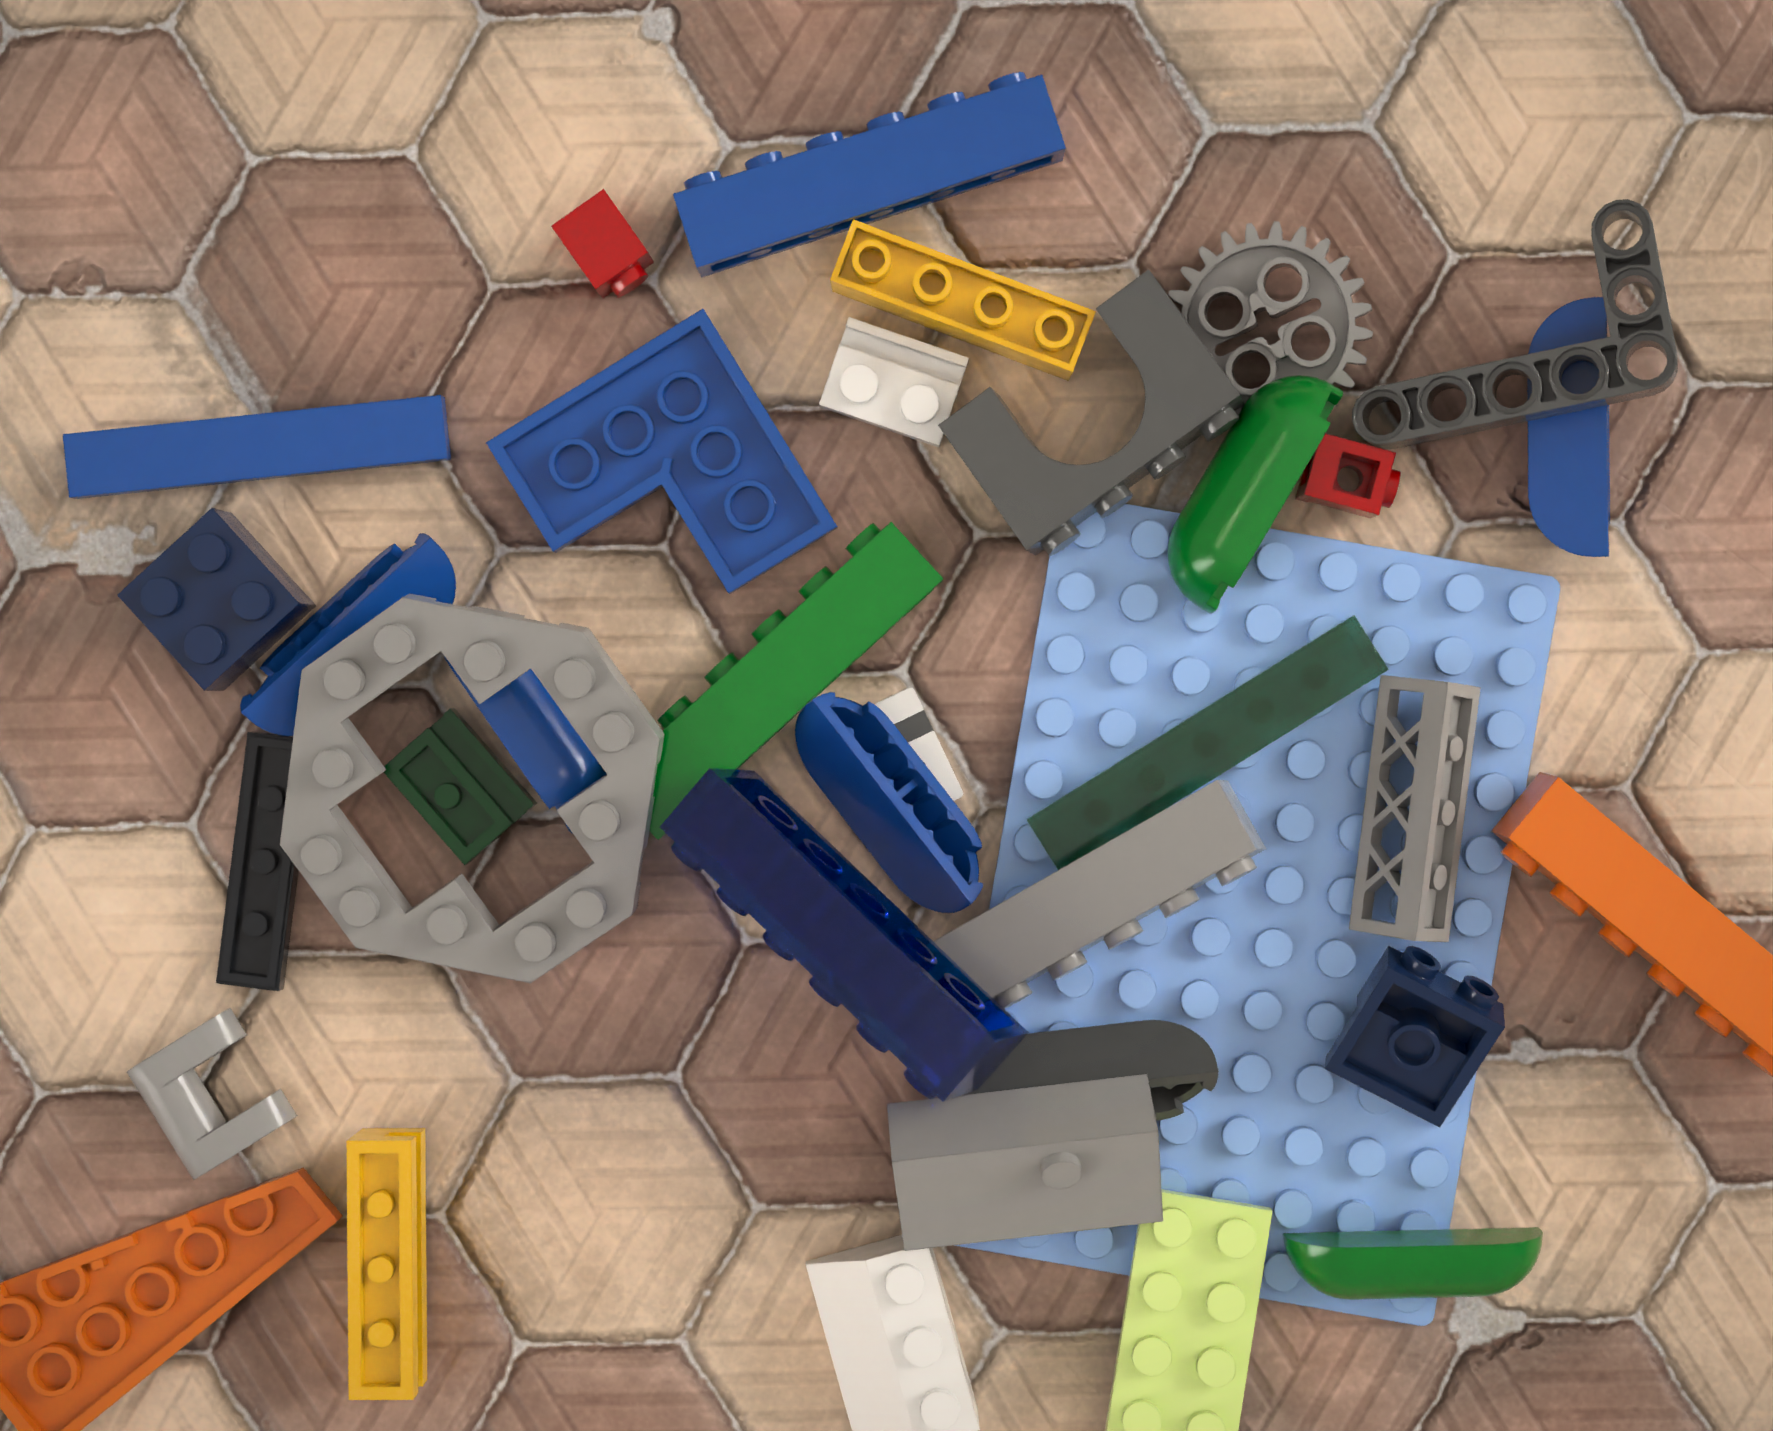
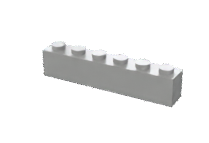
[883,780,1266,1042]

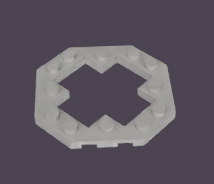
[280,594,665,983]

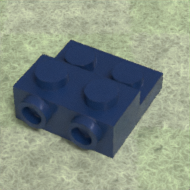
[1325,946,1505,1127]

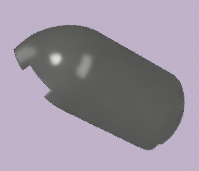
[957,1020,1219,1121]

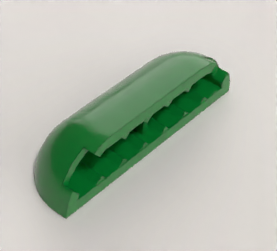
[1168,375,1343,614]
[1283,1227,1543,1300]

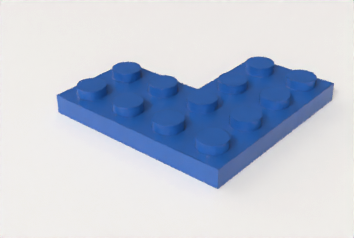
[486,309,838,594]

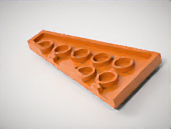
[0,1167,343,1431]

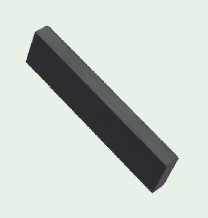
[216,732,299,991]

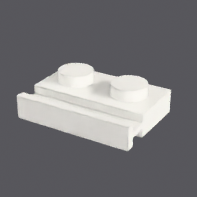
[819,317,969,447]

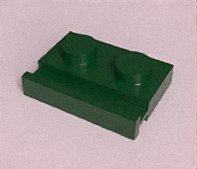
[384,708,538,865]

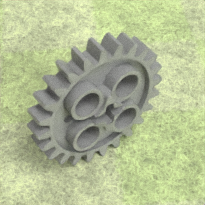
[1168,221,1373,415]

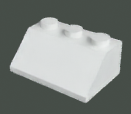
[806,1235,980,1431]

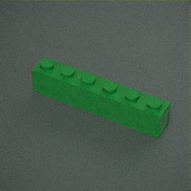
[650,522,943,840]

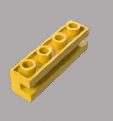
[830,219,1096,381]
[346,1128,427,1400]

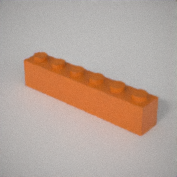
[1491,772,1773,1077]

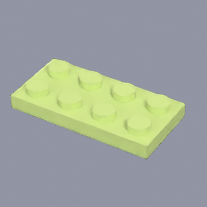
[1105,1189,1273,1431]

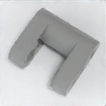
[127,1008,297,1180]

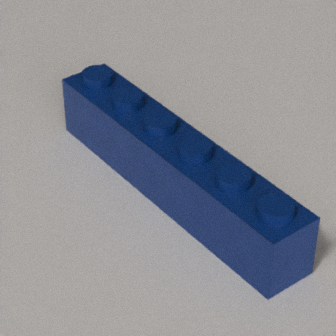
[673,72,1066,278]

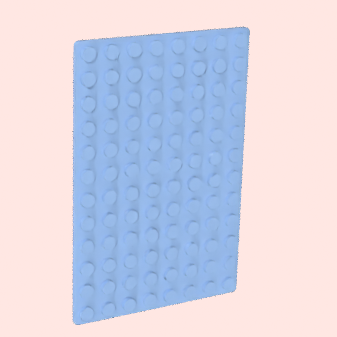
[954,504,1560,1326]

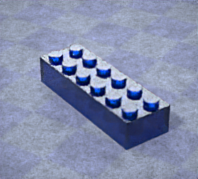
[660,768,1029,1102]

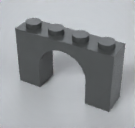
[938,269,1244,556]

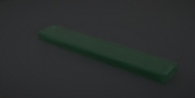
[1026,615,1389,870]

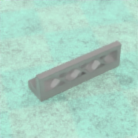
[1349,675,1481,942]

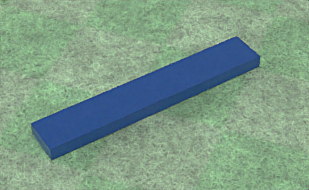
[63,395,451,499]

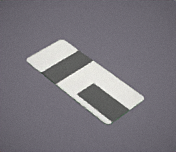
[874,688,963,801]

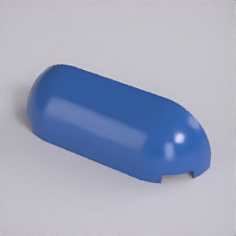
[1527,297,1610,557]
[240,533,456,736]
[444,656,606,834]
[795,692,983,913]

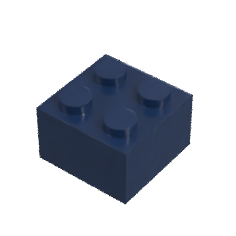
[117,508,316,691]

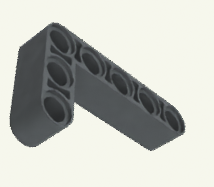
[1352,199,1678,449]

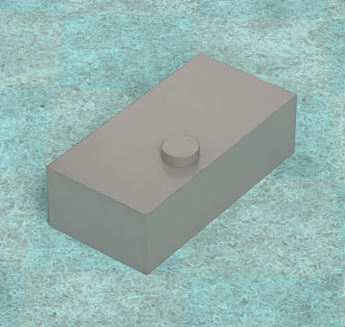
[887,1074,1163,1251]

